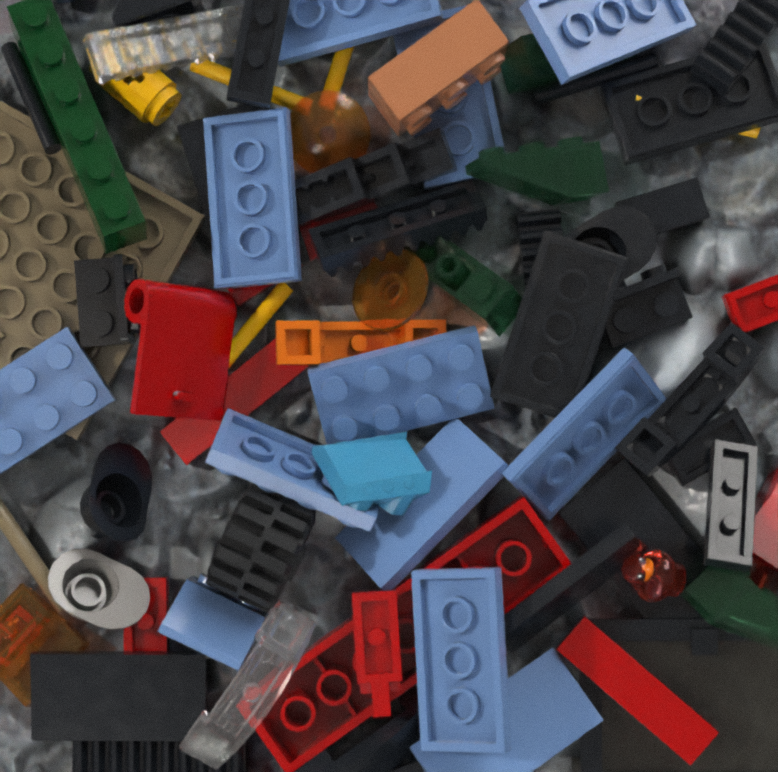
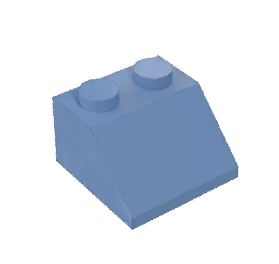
[157,573,268,671]

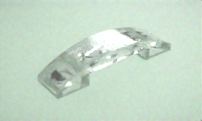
[179,600,316,769]

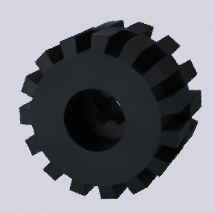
[207,483,316,613]

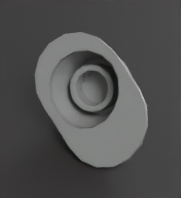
[48,548,150,630]

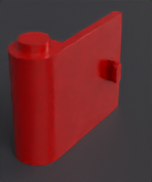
[124,279,237,421]

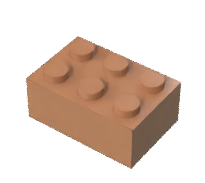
[368,0,509,137]

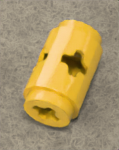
[89,39,182,126]

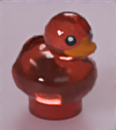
[622,549,686,602]

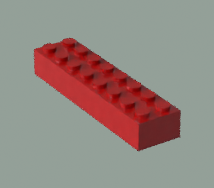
[236,495,571,772]

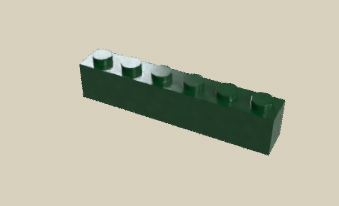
[7,0,147,254]

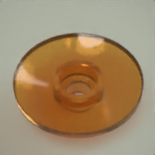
[290,90,371,173]
[352,249,429,331]

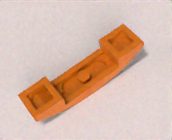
[275,319,447,365]

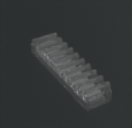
[83,4,244,85]

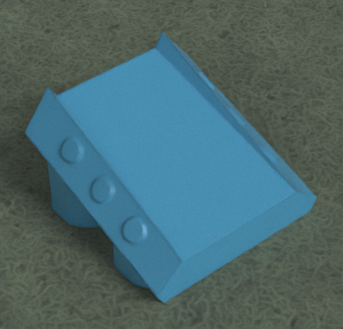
[311,432,432,515]

